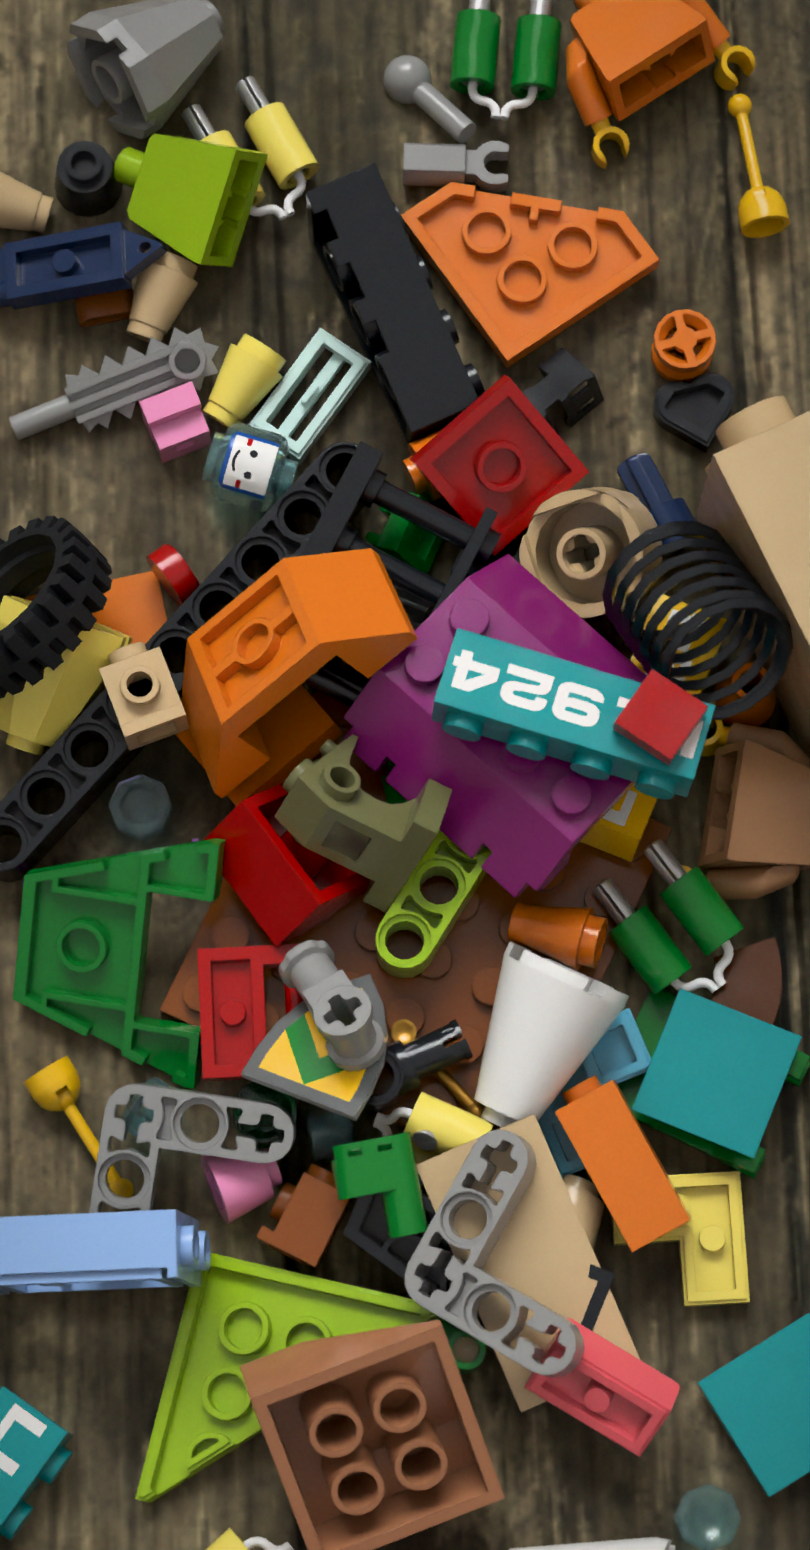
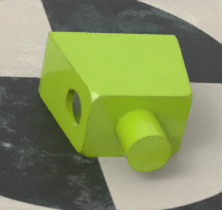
[114,133,268,267]

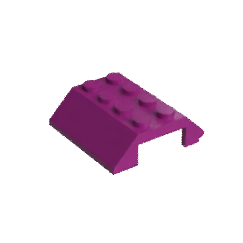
[342,554,647,898]

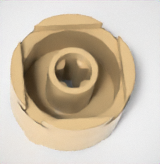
[519,487,662,618]

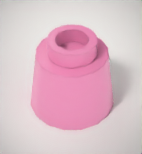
[201,1147,283,1224]

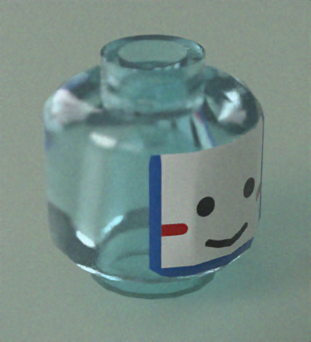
[202,422,299,513]

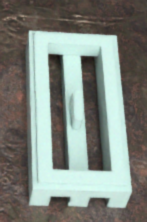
[248,328,371,465]

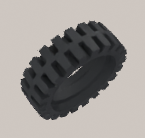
[0,516,112,698]

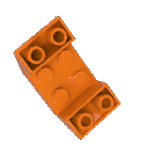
[181,548,418,798]

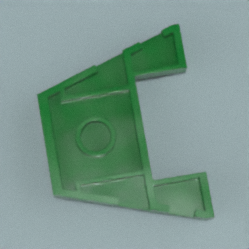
[13,838,225,1089]

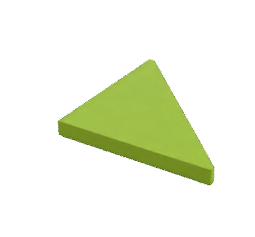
[135,1253,440,1503]

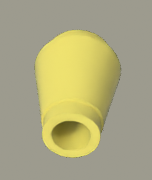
[203,334,286,431]

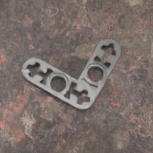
[89,1083,296,1213]
[404,1129,584,1377]

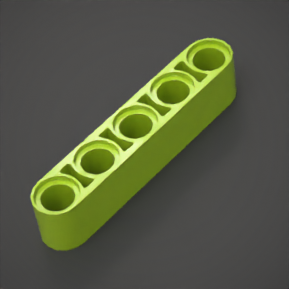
[375,830,492,978]

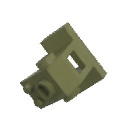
[274,734,452,912]

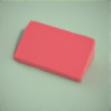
[524,1317,680,1457]

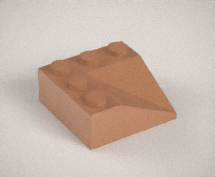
[240,1320,505,1550]

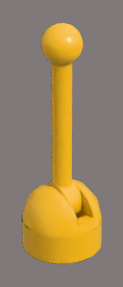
[728,94,790,238]
[23,1056,134,1197]

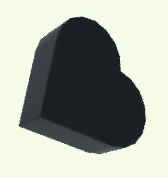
[653,373,735,453]

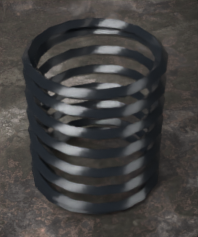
[602,521,793,720]

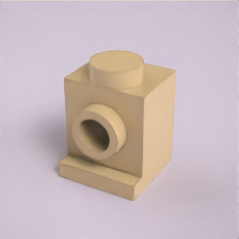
[99,642,190,751]

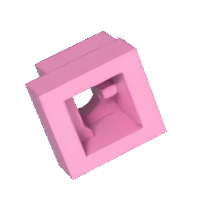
[139,381,212,463]

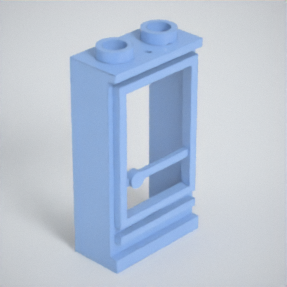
[0,1209,211,1295]

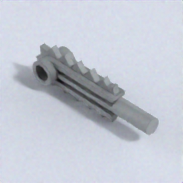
[9,327,219,440]

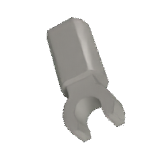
[403,141,509,193]

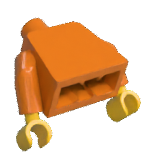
[566,0,755,168]

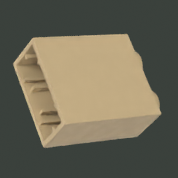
[695,396,810,758]

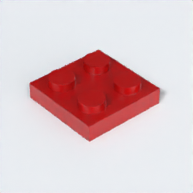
[410,374,589,556]

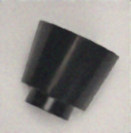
[54,141,123,217]

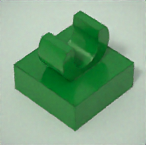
[365,492,443,574]

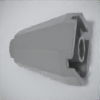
[66,0,223,140]

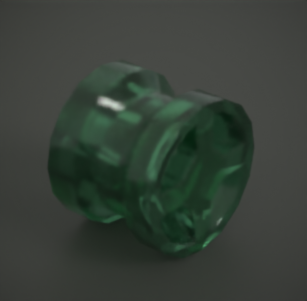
[232,1081,299,1149]

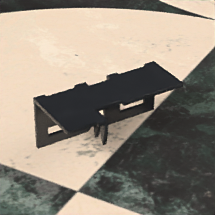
[523,347,604,435]

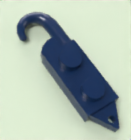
[0,221,167,310]

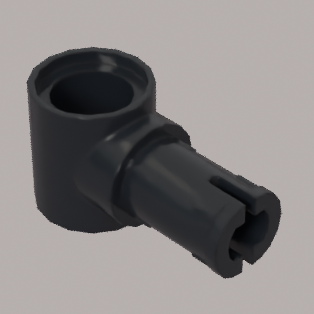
[363,1019,473,1113]

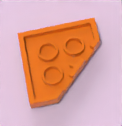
[401,182,660,368]

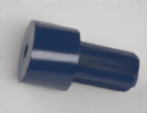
[617,452,696,560]

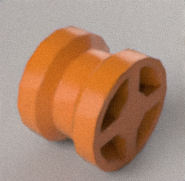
[651,309,716,383]

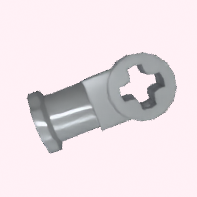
[278,940,386,1071]

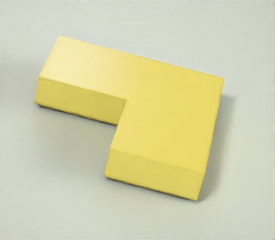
[611,1171,750,1307]

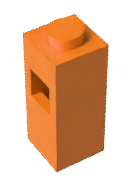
[555,1075,692,1252]

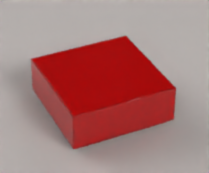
[612,669,709,766]

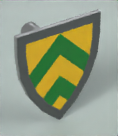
[241,974,388,1121]

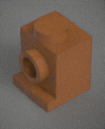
[256,1164,352,1272]

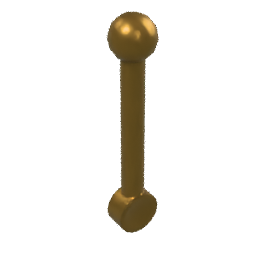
[391,1019,485,1119]

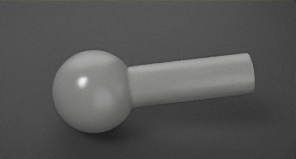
[383,55,477,144]

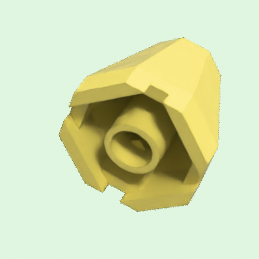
[0,595,133,755]

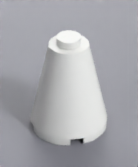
[474,941,629,1127]

